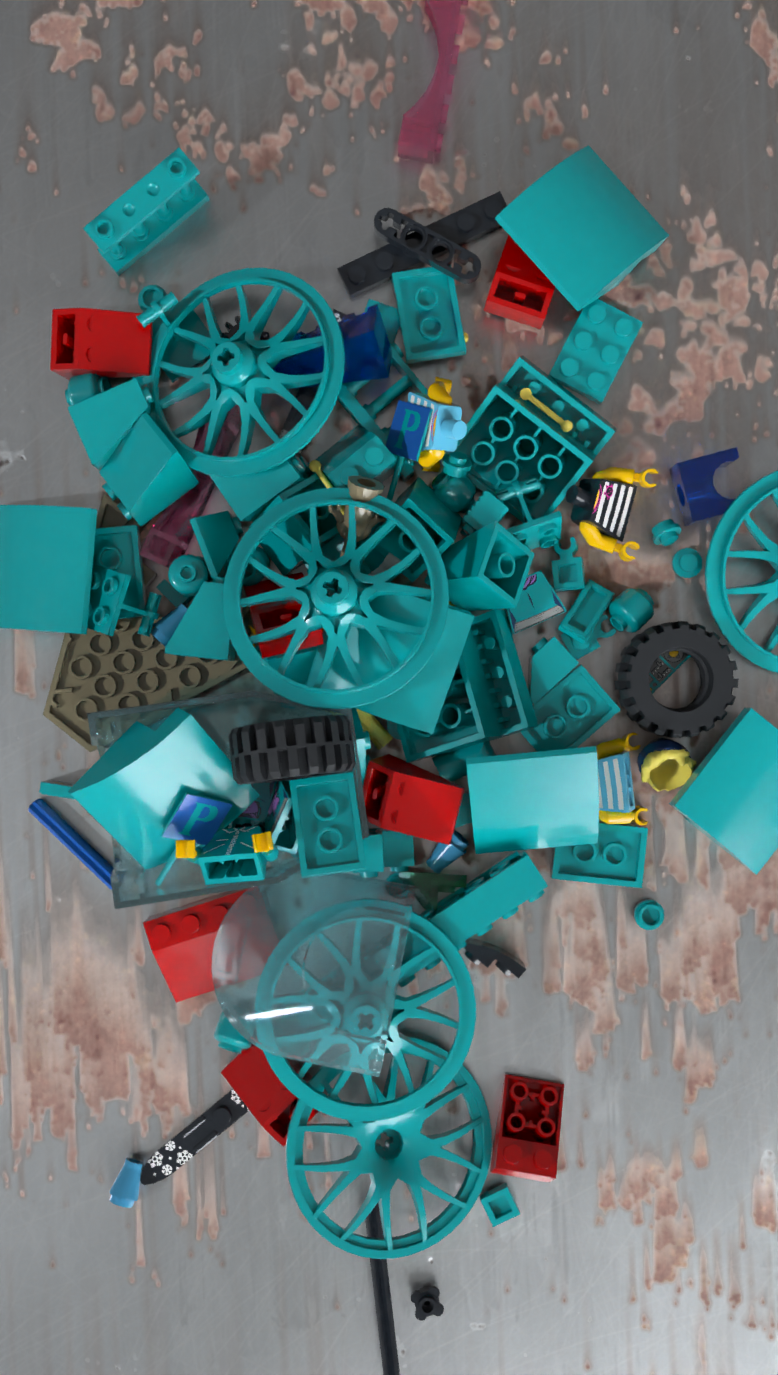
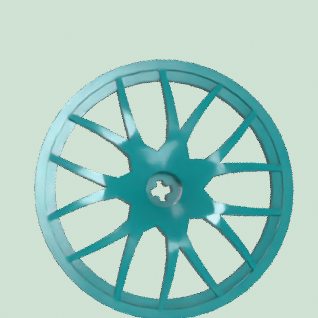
[142,268,345,477]
[705,470,778,673]
[223,488,449,709]
[256,901,476,1122]
[286,1037,492,1259]

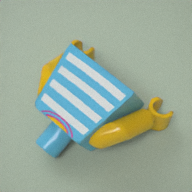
[407,377,467,472]
[596,732,648,826]

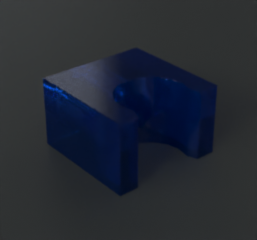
[669,447,739,527]

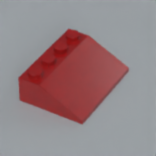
[143,880,290,1003]

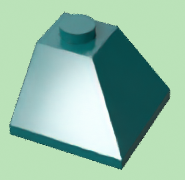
[189,511,244,578]

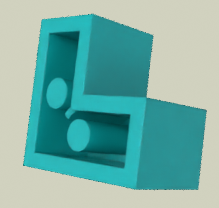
[353,828,415,878]

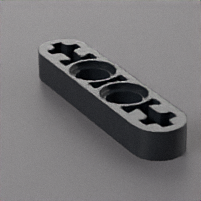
[374,208,481,284]

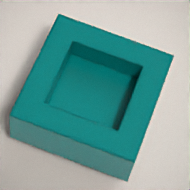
[479,1183,520,1227]

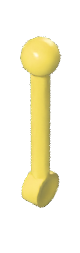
[520,388,573,432]
[309,460,345,515]

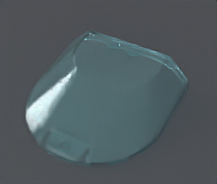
[212,868,416,1077]

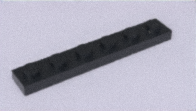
[337,191,507,299]

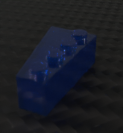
[273,304,392,389]

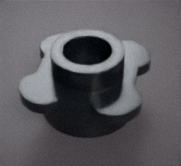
[411,1286,444,1321]

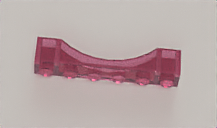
[398,0,469,164]
[139,394,242,568]

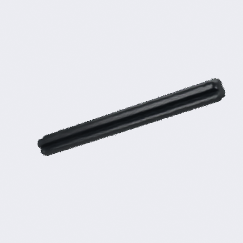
[365,1203,400,1375]

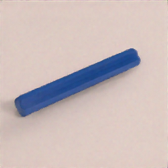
[28,798,123,890]

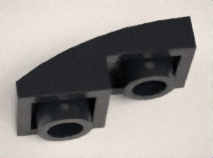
[464,938,526,979]

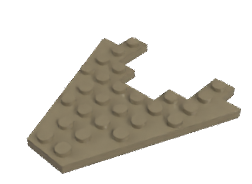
[43,495,258,752]

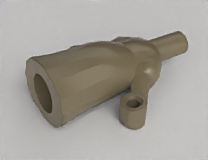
[327,476,387,556]

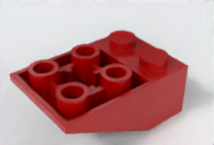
[484,234,555,330]
[50,308,153,380]
[243,572,324,658]
[358,754,465,845]
[221,1035,327,1147]
[490,1074,564,1183]

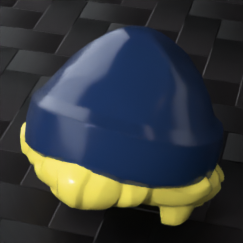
[637,738,696,791]

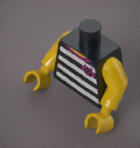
[565,467,658,562]

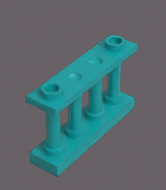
[83,147,210,276]
[337,337,428,482]

